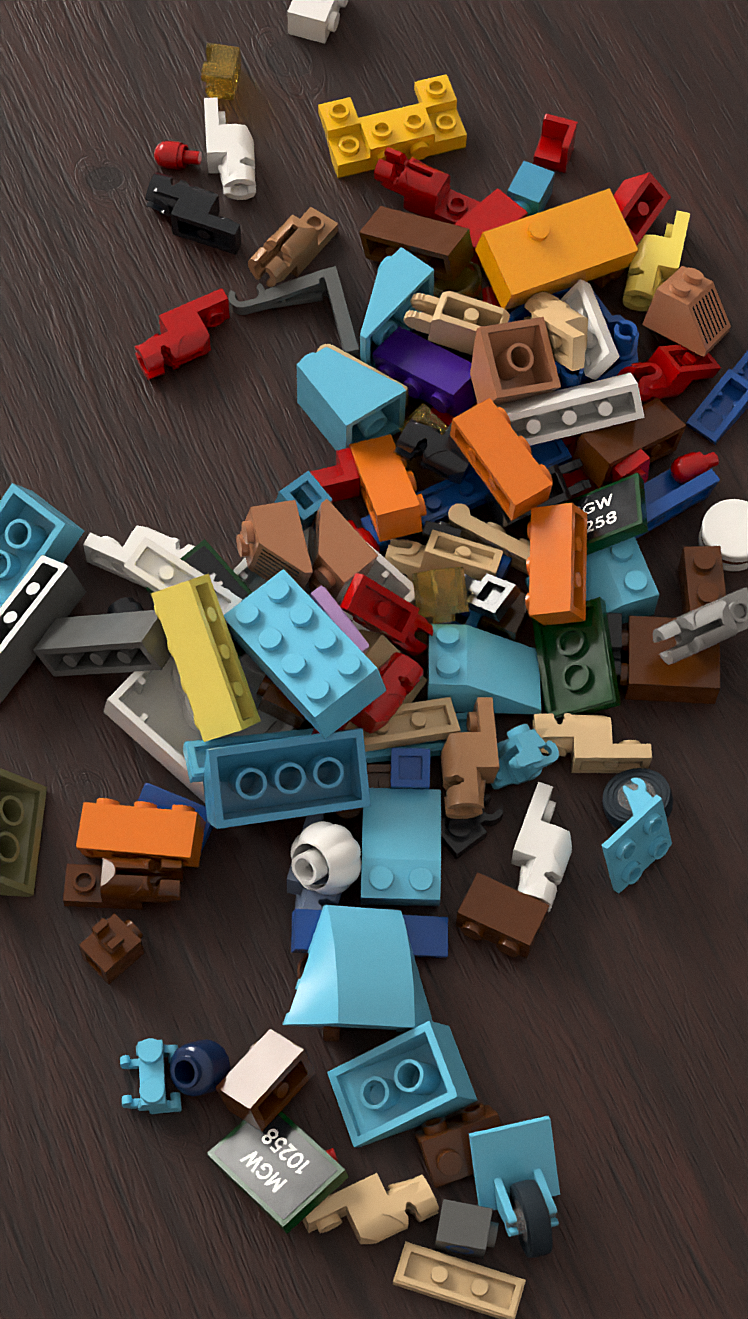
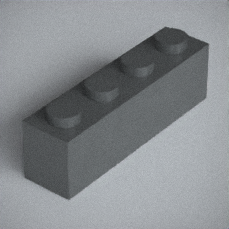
[0,555,86,704]
[33,610,171,677]

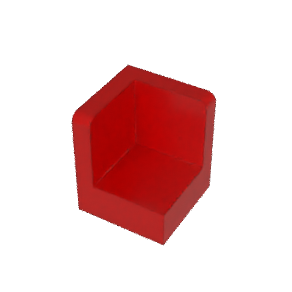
[533,114,578,173]
[310,447,360,503]

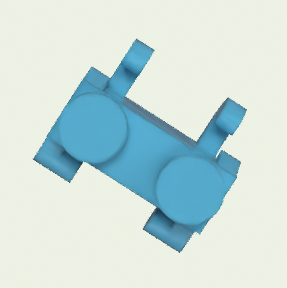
[491,724,559,789]
[120,1038,182,1114]

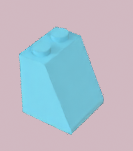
[296,347,406,450]

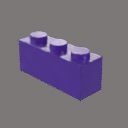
[372,326,477,417]

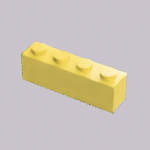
[151,573,261,742]

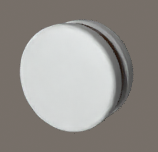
[698,499,748,571]

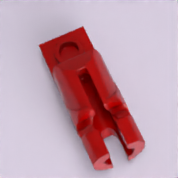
[374,147,480,225]
[134,288,230,381]
[616,345,721,403]
[340,573,433,656]
[311,652,423,735]

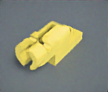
[623,211,690,311]

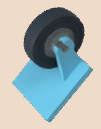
[602,768,673,894]
[469,1116,560,1258]

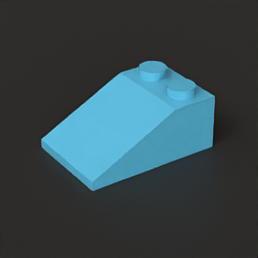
[360,247,434,368]
[0,483,84,607]
[525,537,659,624]
[427,624,541,714]
[360,788,441,907]
[327,1021,478,1148]

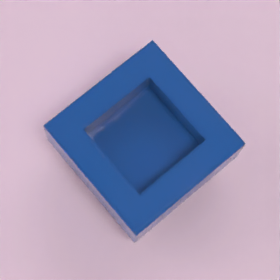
[390,748,430,789]

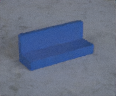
[635,468,720,539]

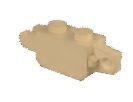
[403,291,510,355]

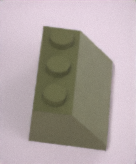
[0,768,47,897]

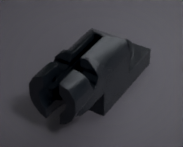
[145,172,241,255]
[394,419,472,484]

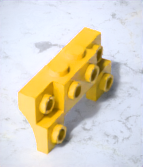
[318,74,467,178]

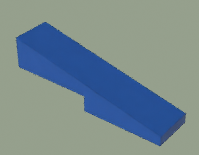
[686,350,748,445]
[291,909,448,958]

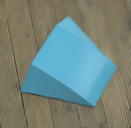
[283,905,433,1032]

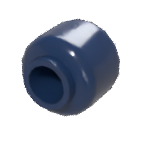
[169,1039,230,1097]

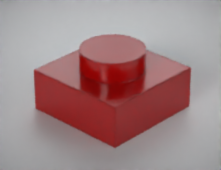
[611,448,650,484]

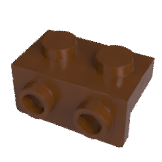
[413,1103,502,1188]

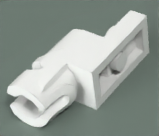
[204,97,256,200]
[83,526,195,588]
[511,782,572,912]

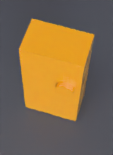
[475,188,639,310]

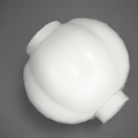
[291,821,362,896]

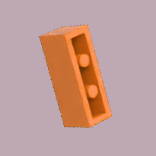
[450,398,553,521]
[349,434,427,542]
[525,503,587,626]
[76,798,206,867]

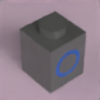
[434,1199,499,1259]

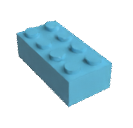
[224,569,387,739]

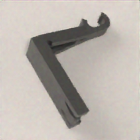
[228,266,360,360]

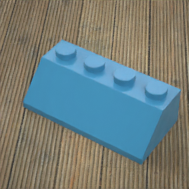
[203,728,371,829]

